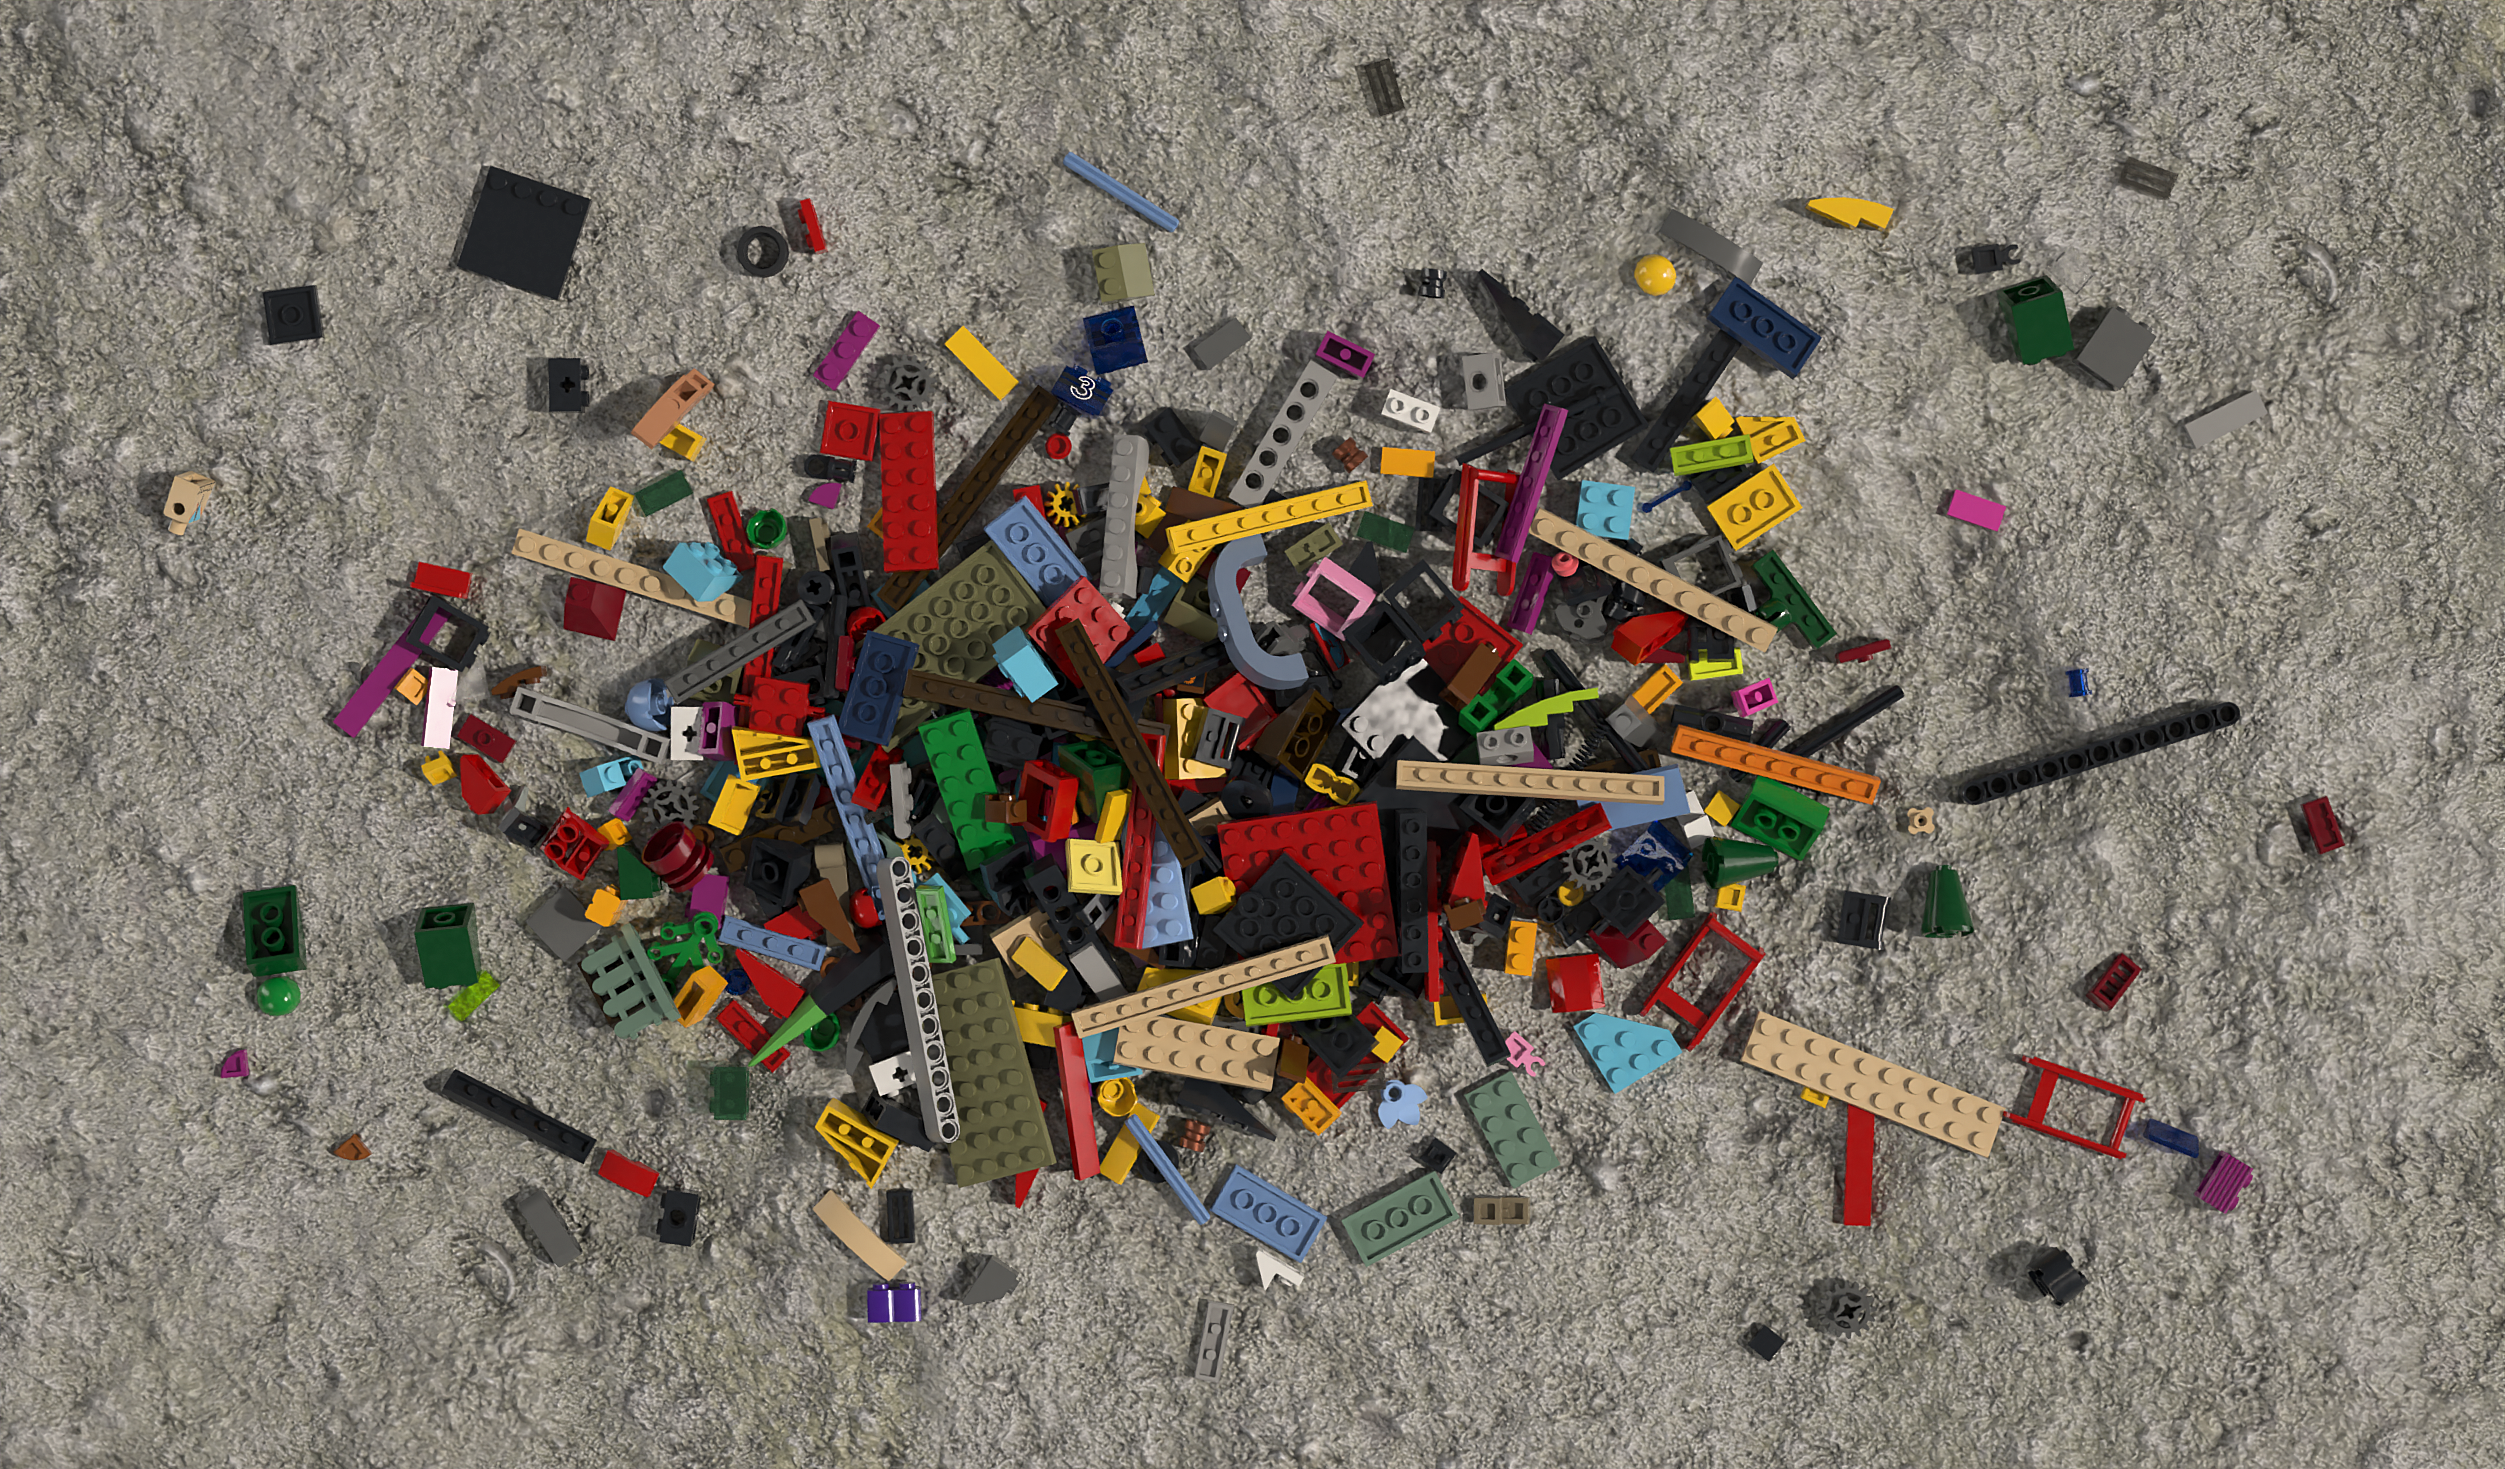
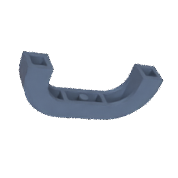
[1207,534,1309,690]

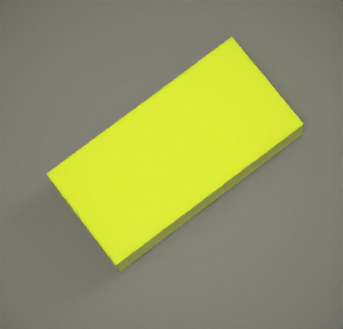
[1686,647,1743,681]

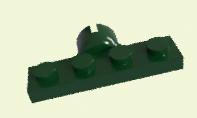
[1750,549,1837,651]

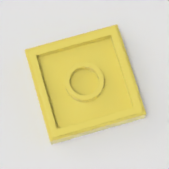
[1065,839,1122,895]

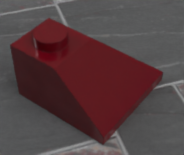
[563,577,627,641]
[1587,920,1668,970]

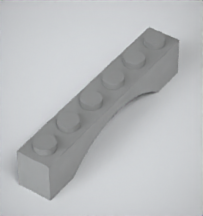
[1099,435,1150,599]
[509,687,671,764]

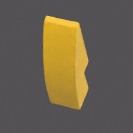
[1805,197,1894,231]

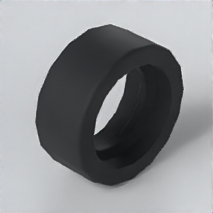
[737,226,789,278]

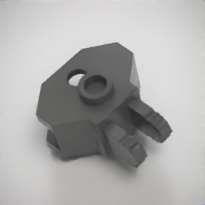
[1555,581,1608,645]
[1254,620,1311,657]

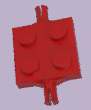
[734,675,825,737]

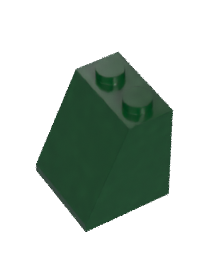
[1996,275,2074,365]
[1058,739,1131,824]
[414,903,482,990]

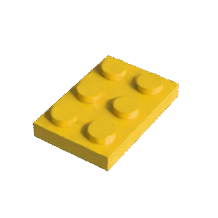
[1706,463,1803,551]

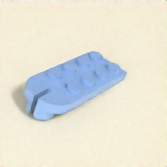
[1121,812,1193,949]

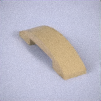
[812,1190,907,1281]

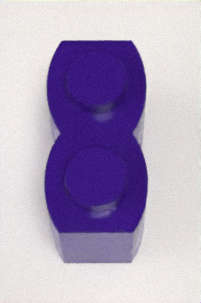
[867,1282,922,1323]

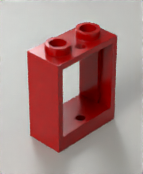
[1016,759,1080,842]

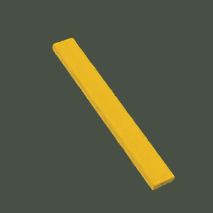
[1165,481,1373,555]

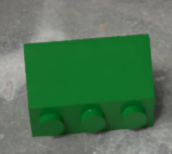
[1730,775,1830,861]

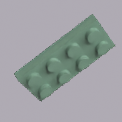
[1464,1070,1560,1189]
[1341,1170,1460,1267]

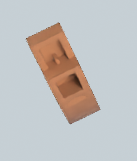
[631,368,715,450]

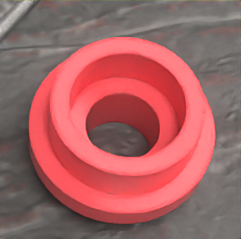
[1552,551,1579,577]

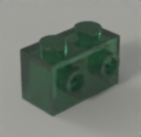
[709,1064,750,1120]

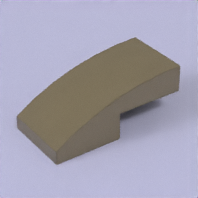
[1474,1196,1530,1225]

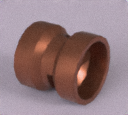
[1332,437,1368,473]
[1178,1118,1211,1152]

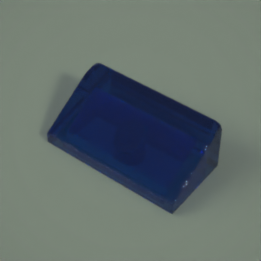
[2143,1118,2199,1158]

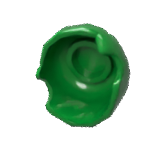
[746,508,787,550]
[257,976,301,1017]
[803,1013,842,1052]

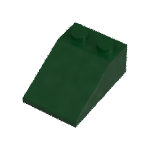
[243,885,307,977]

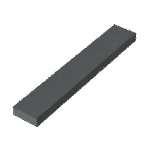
[663,599,816,704]

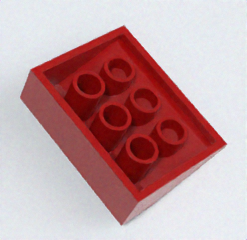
[1441,830,1488,917]

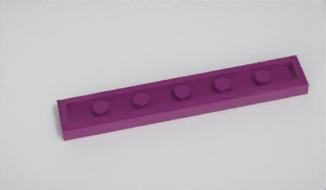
[1494,403,1568,563]
[333,607,453,738]

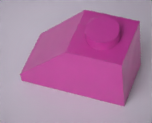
[1730,678,1778,717]

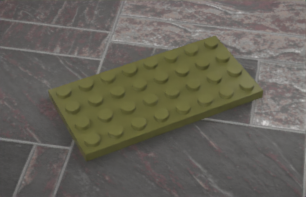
[825,540,1047,753]
[917,957,1057,1188]

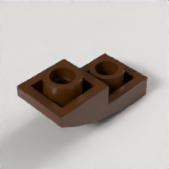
[491,666,547,700]

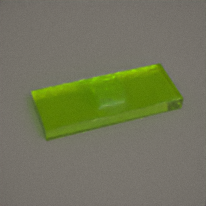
[447,970,501,1022]

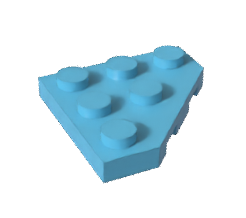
[1573,1012,1682,1094]

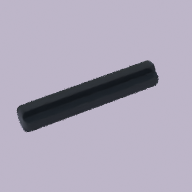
[1728,719,1791,782]

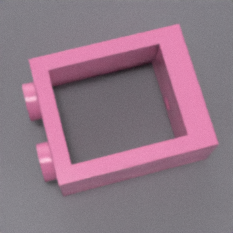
[1291,557,1377,641]

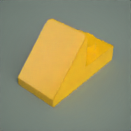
[1188,446,1227,498]

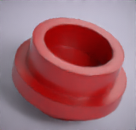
[1045,433,1072,460]

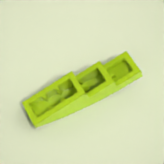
[1492,687,1599,731]

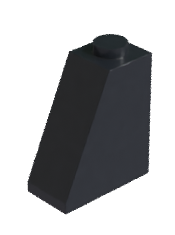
[861,1089,937,1152]

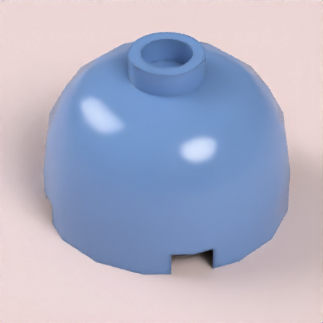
[625,678,674,732]

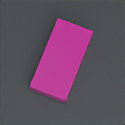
[1946,489,2006,532]

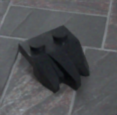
[755,772,823,827]
[979,840,1038,916]

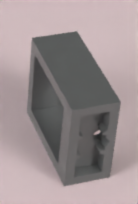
[1659,535,1743,596]

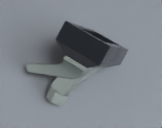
[498,786,549,849]
[1463,893,1517,946]

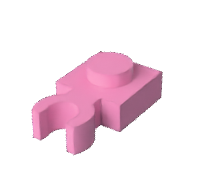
[1505,1030,1545,1077]

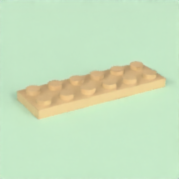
[1113,1016,1280,1092]

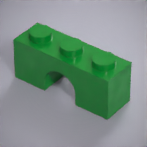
[1458,659,1534,740]

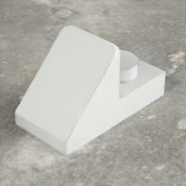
[1676,790,1715,849]
[1256,1247,1304,1290]

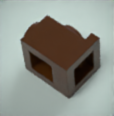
[985,793,1027,824]
[1443,896,1486,932]

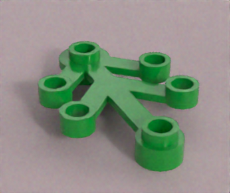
[647,911,723,996]

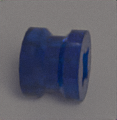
[724,968,752,996]

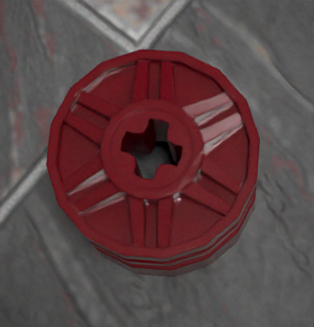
[641,821,714,893]

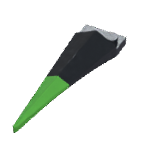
[748,917,910,1067]

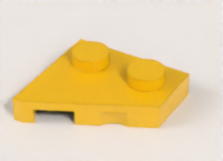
[1735,416,1806,464]

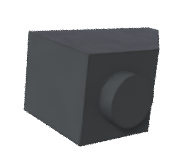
[1199,409,1238,453]
[1605,694,1666,750]
[962,1255,1020,1305]

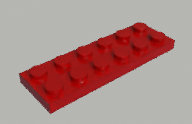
[879,411,939,573]

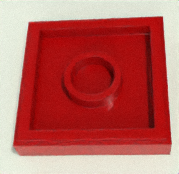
[820,400,881,462]

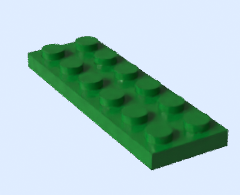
[918,708,1016,871]

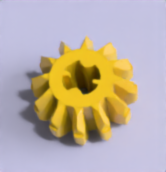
[1044,482,1087,527]
[895,833,936,874]

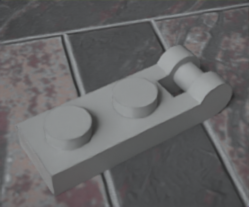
[890,761,916,839]

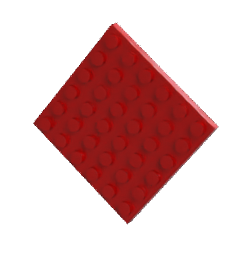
[1217,801,1398,964]

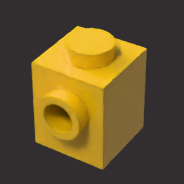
[1135,493,1166,539]

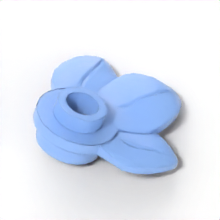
[1378,1079,1428,1129]

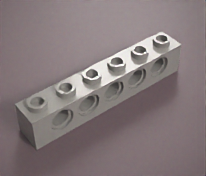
[1227,360,1338,509]

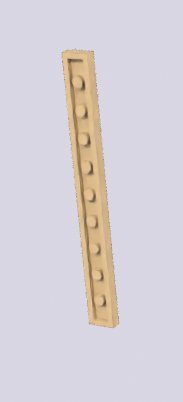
[1528,507,1778,652]
[511,528,752,628]
[1396,760,1664,805]
[1071,935,1336,1039]

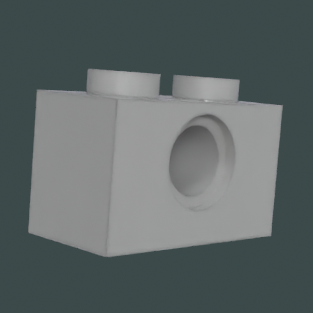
[1460,353,1506,410]
[1477,726,1534,766]

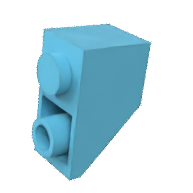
[579,755,644,798]

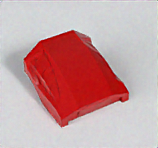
[540,807,610,881]
[1545,953,1605,1013]

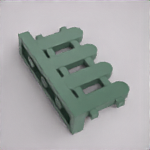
[581,923,681,1040]

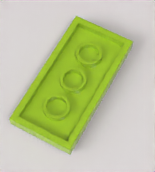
[1242,963,1352,1027]

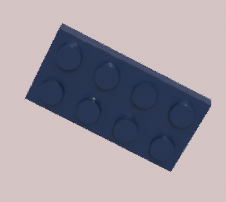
[1706,276,1822,380]
[838,630,920,747]

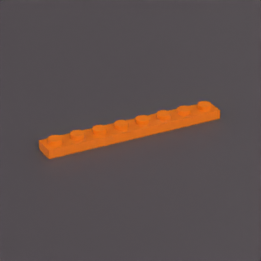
[1670,724,1881,805]

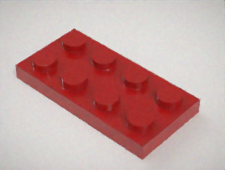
[1306,1001,1409,1109]

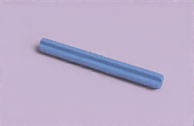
[1063,152,1179,232]
[1125,1114,1210,1225]

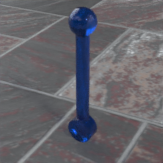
[1642,480,1692,513]

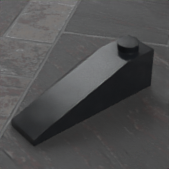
[1477,269,1565,363]
[1176,1077,1277,1142]

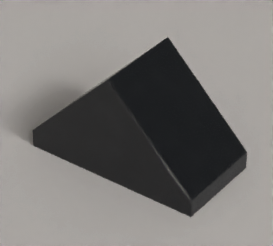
[1348,541,1384,594]

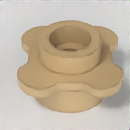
[1907,807,1935,834]

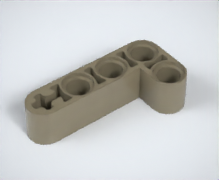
[815,842,856,947]

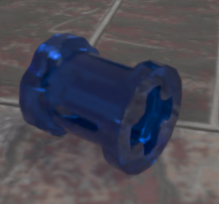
[2065,668,2092,698]

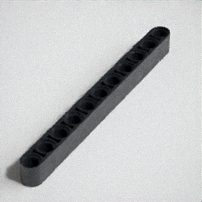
[1958,702,2240,805]

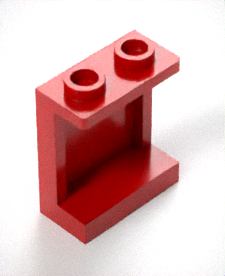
[1199,669,1279,751]

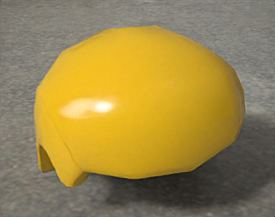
[1634,254,1677,296]
[1096,1077,1138,1117]

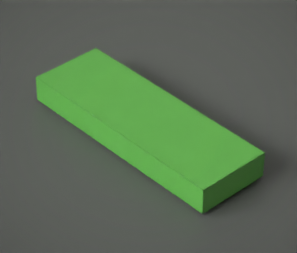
[915,885,956,963]

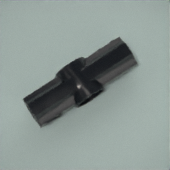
[1536,679,1566,760]
[1670,704,1754,743]

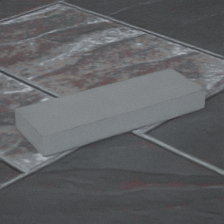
[2183,390,2268,449]
[1069,942,1130,1002]
[1193,1299,1234,1383]

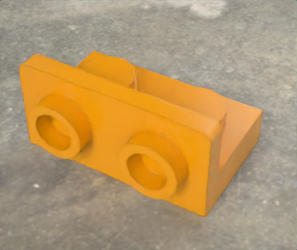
[1281,1076,1342,1136]

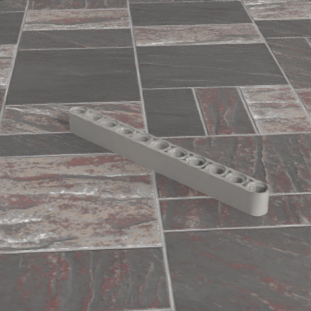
[876,857,960,1143]

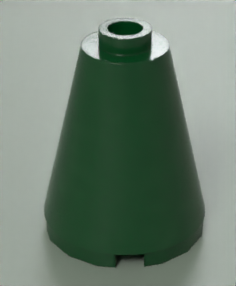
[1702,836,1779,889]
[1920,865,1975,938]

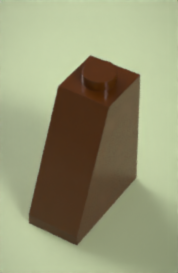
[1438,642,1502,712]

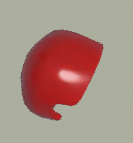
[846,606,886,643]
[849,888,882,928]

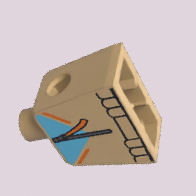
[164,471,216,535]

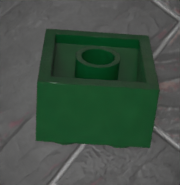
[617,845,664,900]

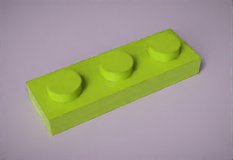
[1670,434,1754,476]

